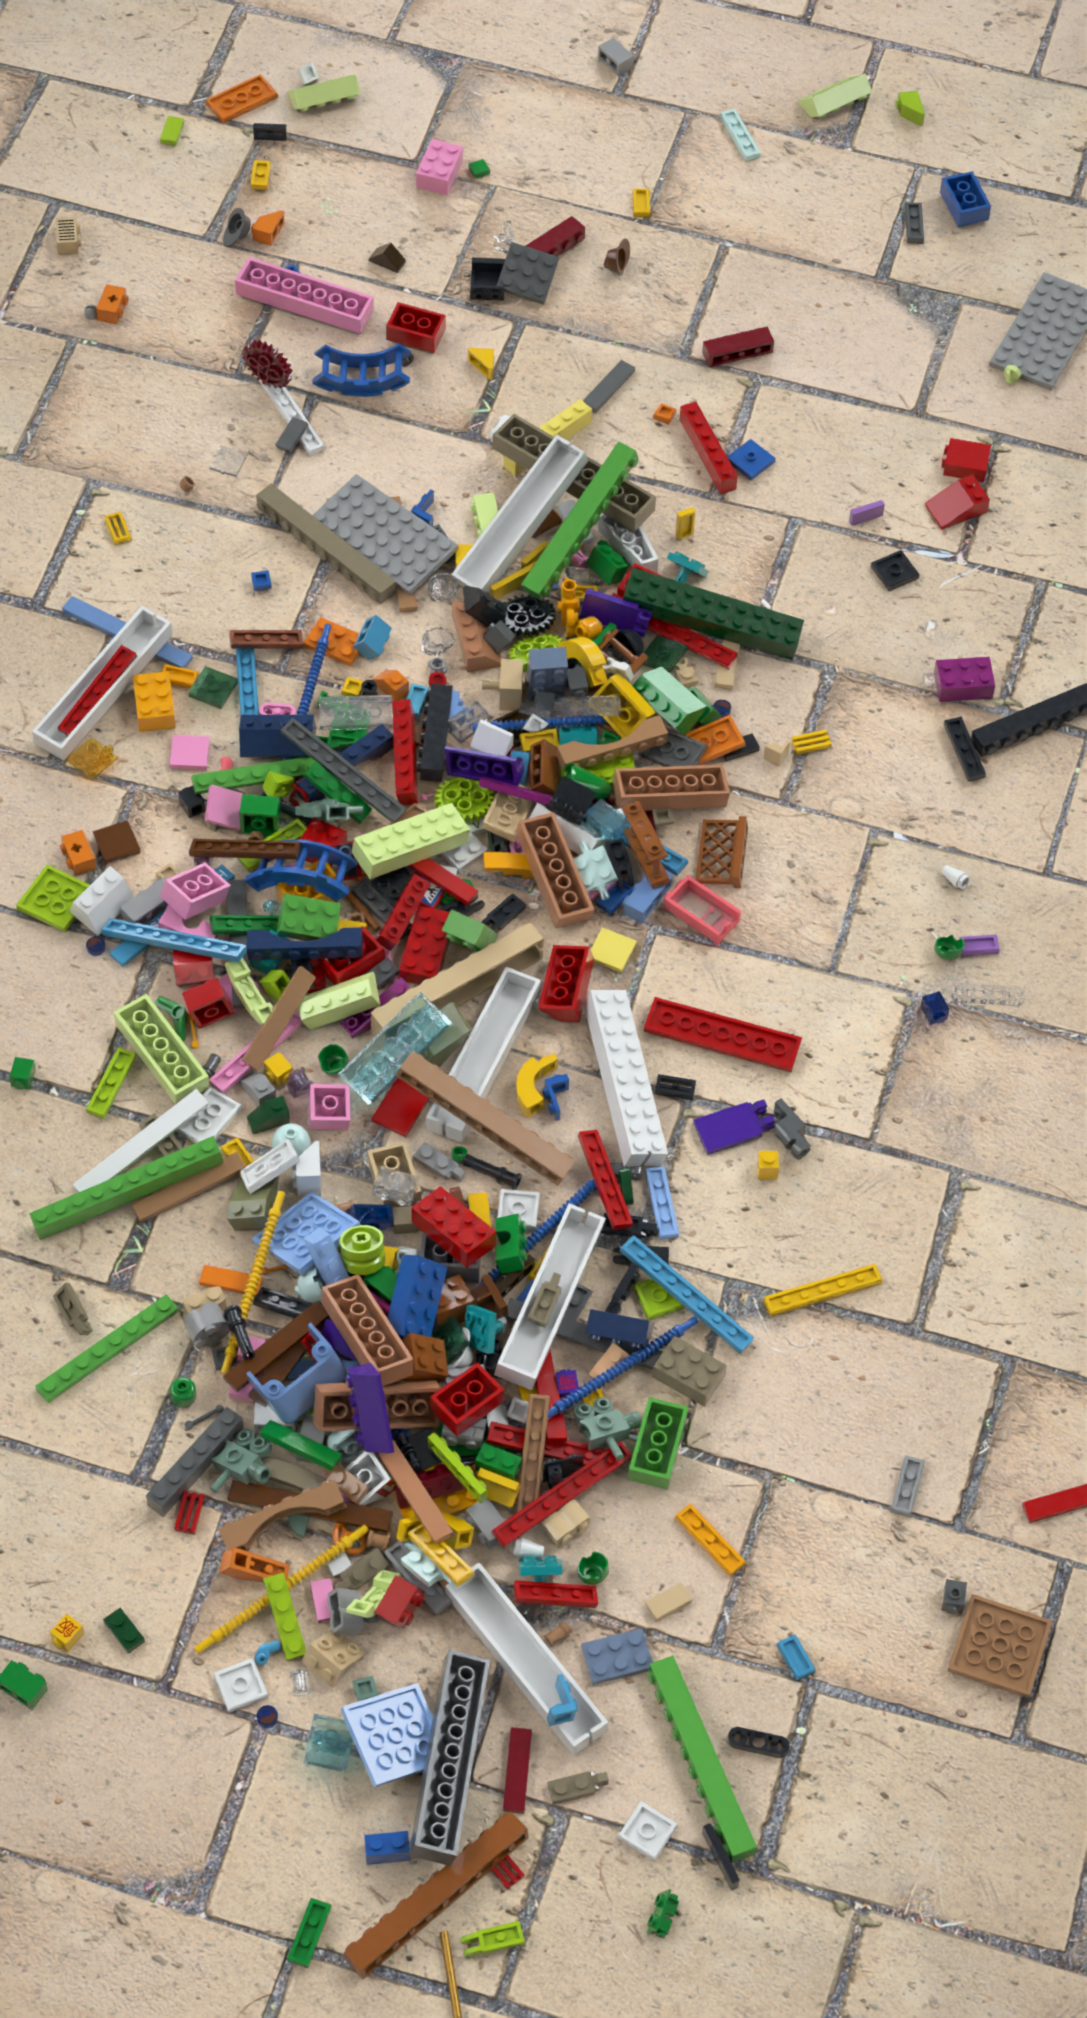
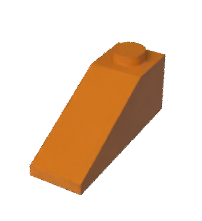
[219,1547,290,1583]

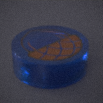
[713,699,731,718]
[86,936,106,956]
[256,1705,278,1728]

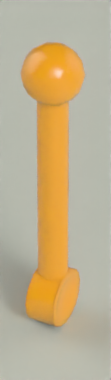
[187,1013,199,1049]

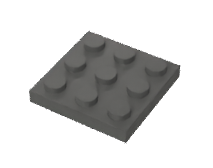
[497,242,560,305]

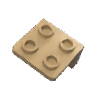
[301,1630,365,1688]

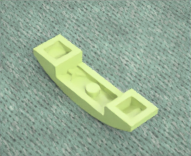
[225,957,273,1025]
[346,1570,401,1618]

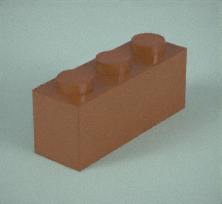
[529,739,559,796]

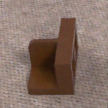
[470,1274,508,1320]

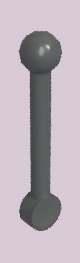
[185,1405,224,1430]

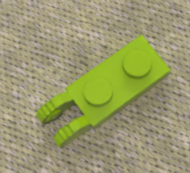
[460,1921,525,1957]

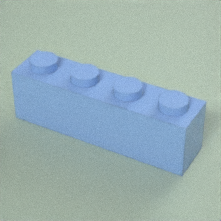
[303,1228,349,1286]

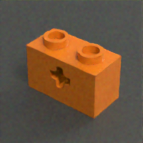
[96,284,129,324]
[60,830,96,876]

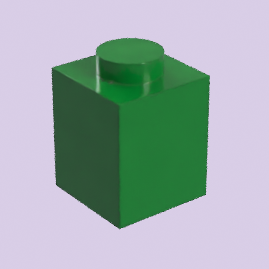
[9,1057,36,1090]

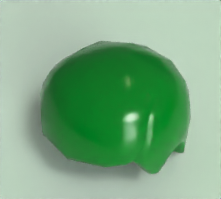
[934,935,965,961]
[318,1044,348,1076]
[577,1551,609,1584]

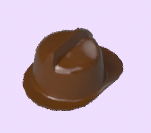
[603,238,630,275]

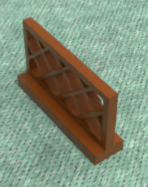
[696,816,748,888]

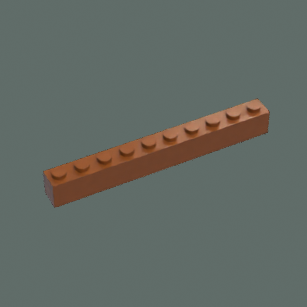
[344,1811,529,1979]

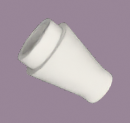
[941,865,970,889]
[513,1537,544,1558]

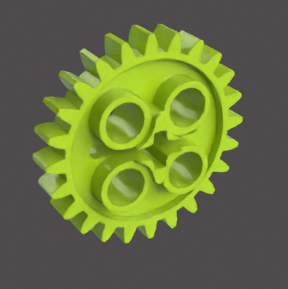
[508,633,563,672]
[435,777,494,824]

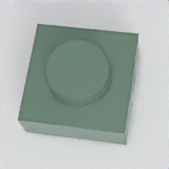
[352,1676,378,1702]

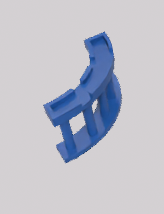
[312,343,411,397]
[244,839,358,902]

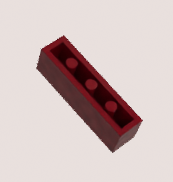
[525,216,585,257]
[702,326,774,367]

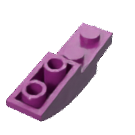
[340,977,410,1038]

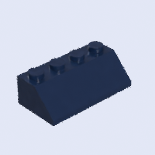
[239,715,317,757]

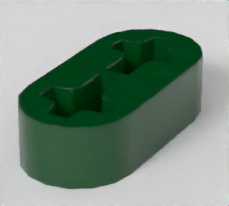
[619,1167,634,1206]

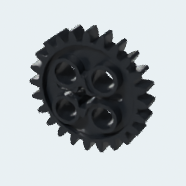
[502,594,556,638]

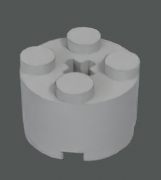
[184,1303,230,1348]

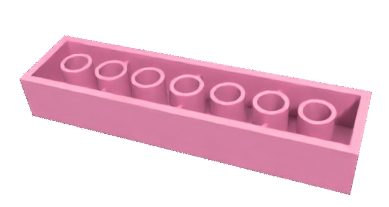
[235,257,374,334]

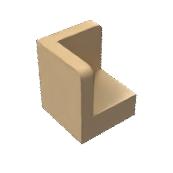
[763,741,790,767]

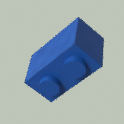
[364,1831,410,1865]

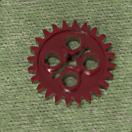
[242,340,293,389]

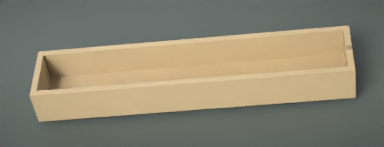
[371,922,543,1049]

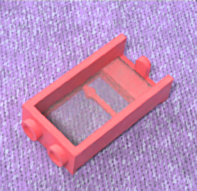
[663,875,741,945]

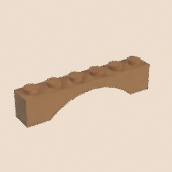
[556,715,668,774]
[219,1480,347,1551]

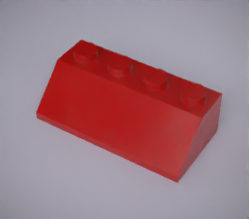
[538,945,595,1022]

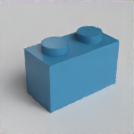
[353,615,392,660]

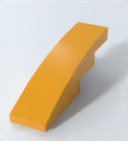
[484,852,535,879]

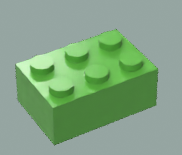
[276,894,341,941]
[442,909,499,952]

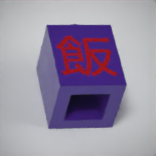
[556,1369,579,1401]

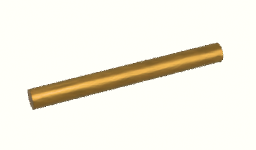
[440,1931,462,2018]

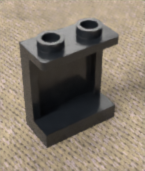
[470,257,505,301]

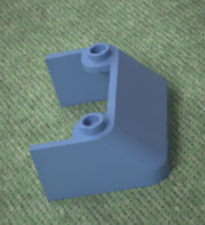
[246,1322,347,1424]

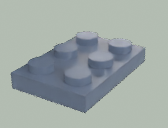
[581,1628,653,1685]

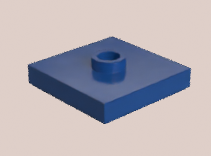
[727,439,776,480]

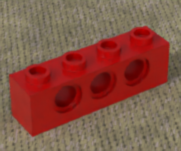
[376,874,431,951]

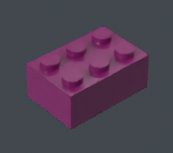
[934,656,995,702]

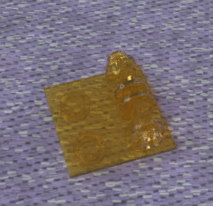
[66,737,118,780]

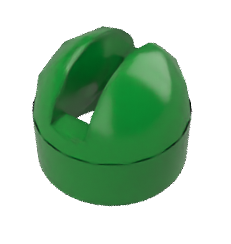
[451,1146,467,1163]

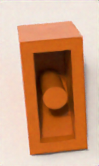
[251,210,285,246]
[372,670,409,701]

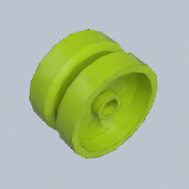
[339,1225,385,1275]

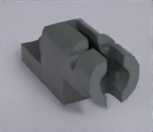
[774,1098,811,1160]

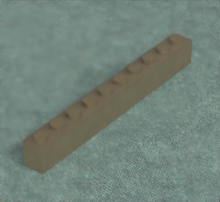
[256,483,396,604]

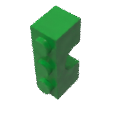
[495,1213,527,1274]

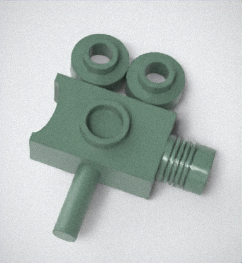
[295,799,363,822]
[574,1398,642,1460]
[210,1429,272,1493]

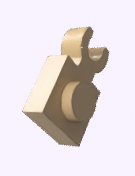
[674,657,698,687]

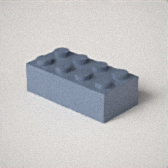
[526,647,568,701]

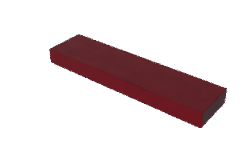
[503,1727,532,1814]

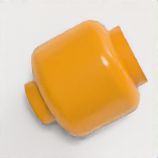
[575,616,602,640]

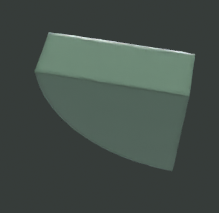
[288,1514,309,1539]

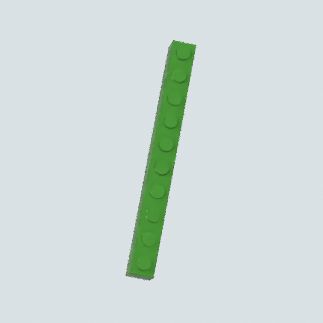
[521,441,639,601]
[29,1136,224,1240]
[647,1655,757,1863]

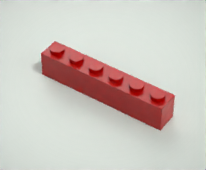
[679,401,738,495]
[392,699,418,806]

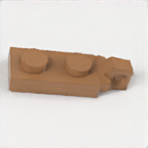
[318,1464,370,1504]

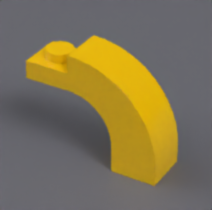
[557,637,607,688]
[516,1053,558,1118]
[397,1512,474,1550]

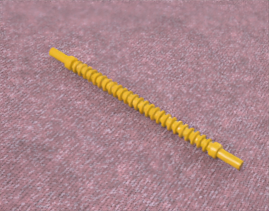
[220,1191,285,1375]
[194,1525,369,1654]

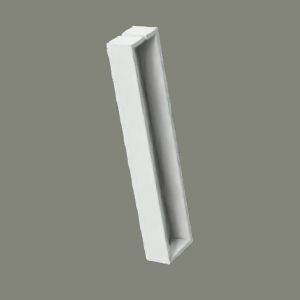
[451,435,588,593]
[32,606,173,761]
[426,967,541,1143]
[583,990,668,1167]
[494,1203,606,1390]
[445,1563,608,1756]

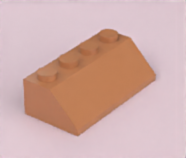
[452,601,501,672]

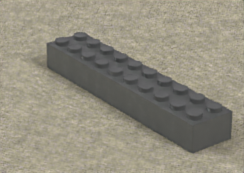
[408,1649,490,1866]

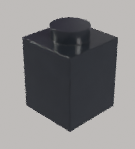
[178,785,206,818]

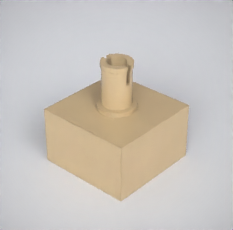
[482,659,523,711]

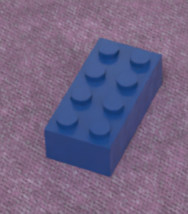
[387,1255,447,1340]

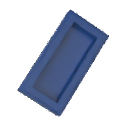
[596,880,634,915]

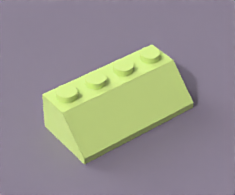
[797,73,872,119]
[287,74,360,112]
[299,972,380,1030]

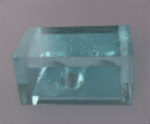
[586,799,629,841]

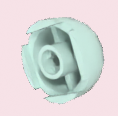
[272,1123,311,1157]
[295,1265,324,1305]
[327,1429,365,1464]

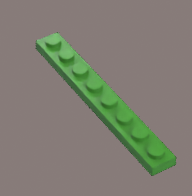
[191,757,315,795]
[35,1294,179,1403]

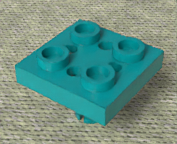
[667,551,709,583]
[465,1305,504,1354]
[519,1555,563,1582]

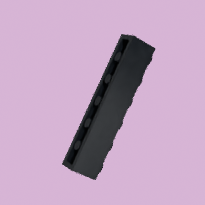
[417,683,453,782]

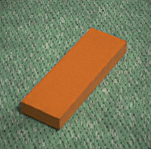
[199,1265,263,1296]

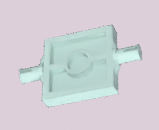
[574,841,618,900]
[401,1540,454,1587]

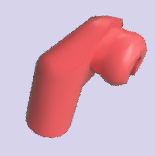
[219,756,233,771]

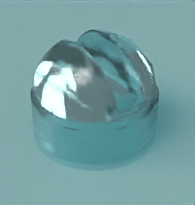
[263,900,279,915]

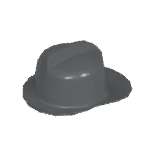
[223,208,251,246]

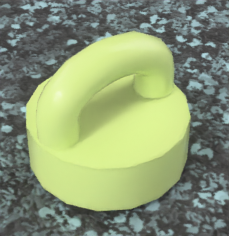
[1004,365,1021,384]

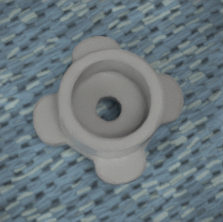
[427,657,448,674]

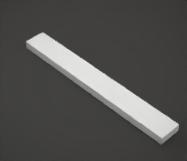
[255,375,325,456]
[73,1089,209,1192]

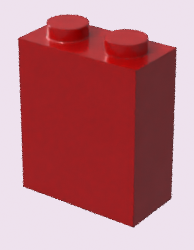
[941,438,991,482]

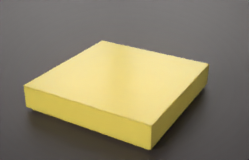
[591,927,637,973]

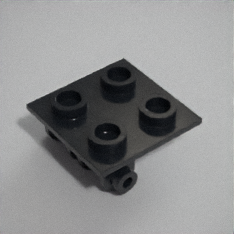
[547,776,597,826]
[370,867,413,907]
[395,1428,442,1474]
[542,1454,584,1489]

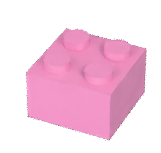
[308,1084,350,1130]

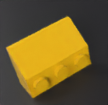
[589,673,657,739]

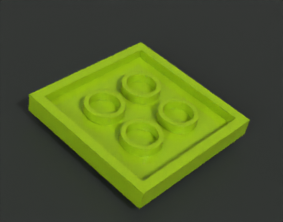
[16,864,90,933]

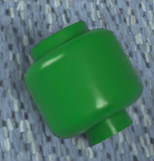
[169,1377,197,1407]

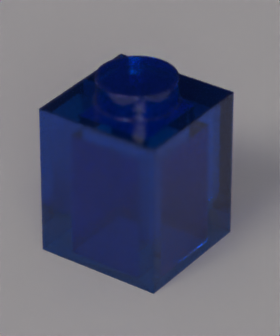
[920,991,949,1025]

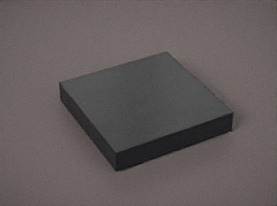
[870,550,920,591]

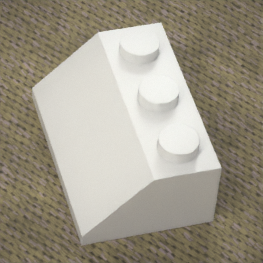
[69,866,134,936]

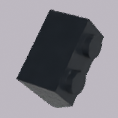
[463,586,506,627]

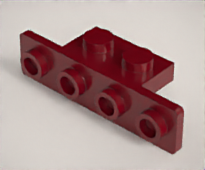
[395,1464,477,1509]

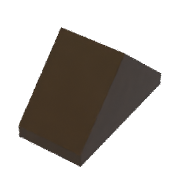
[368,242,406,273]

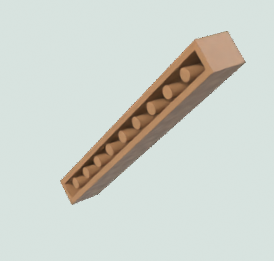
[396,1051,575,1186]

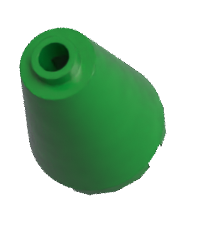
[560,762,612,800]

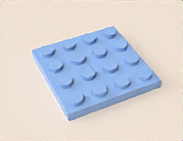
[252,1191,360,1275]
[340,1683,433,1788]

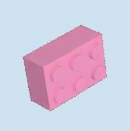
[416,139,463,195]
[160,863,231,920]

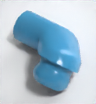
[255,1640,281,1665]

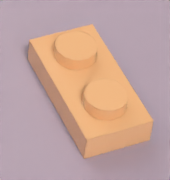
[588,1343,629,1388]

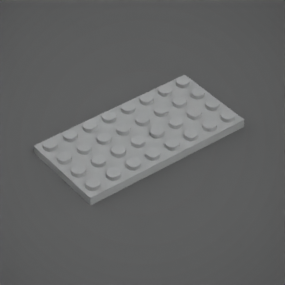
[989,272,1087,391]
[312,474,459,595]

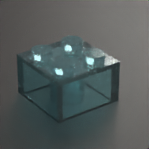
[303,1713,353,1772]

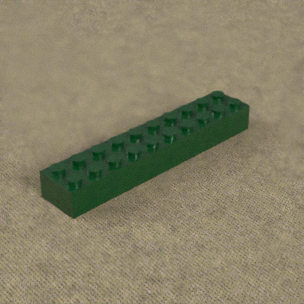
[623,567,804,660]

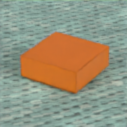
[653,403,677,425]

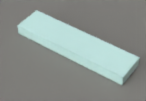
[720,109,761,162]

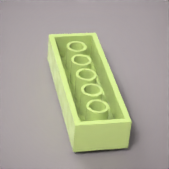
[352,803,470,879]
[114,994,210,1105]

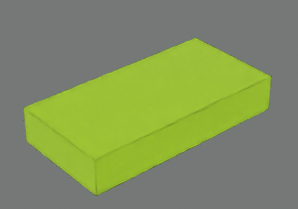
[160,116,184,146]

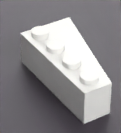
[598,515,658,573]

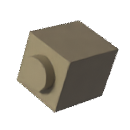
[389,1206,418,1234]

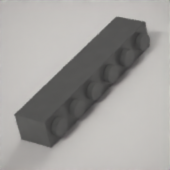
[146,1407,244,1517]

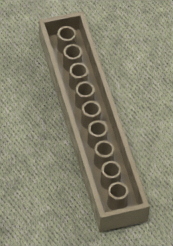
[492,414,656,532]

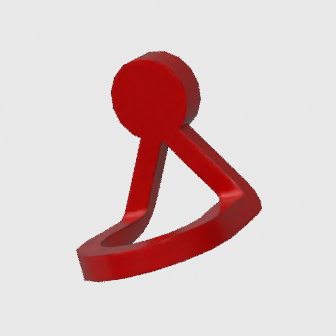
[289,778,309,807]

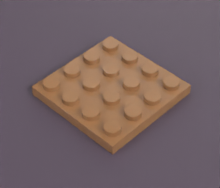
[948,1594,1052,1698]

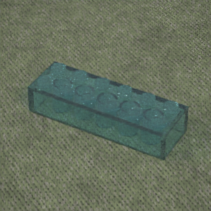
[338,991,452,1106]

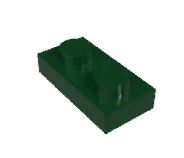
[103,1607,145,1654]

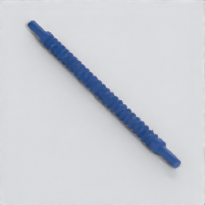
[283,624,332,761]
[472,714,654,732]
[475,1179,597,1288]
[548,1316,699,1419]

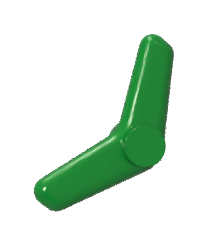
[155,996,188,1041]

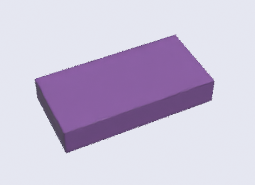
[849,500,885,526]
[959,934,1000,956]

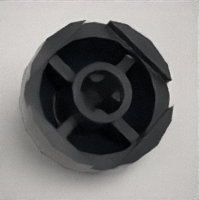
[608,629,644,665]

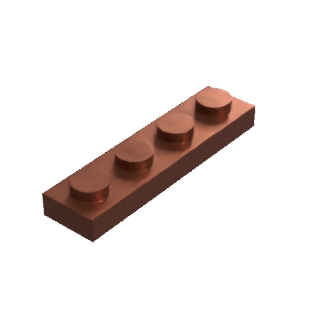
[229,630,303,649]

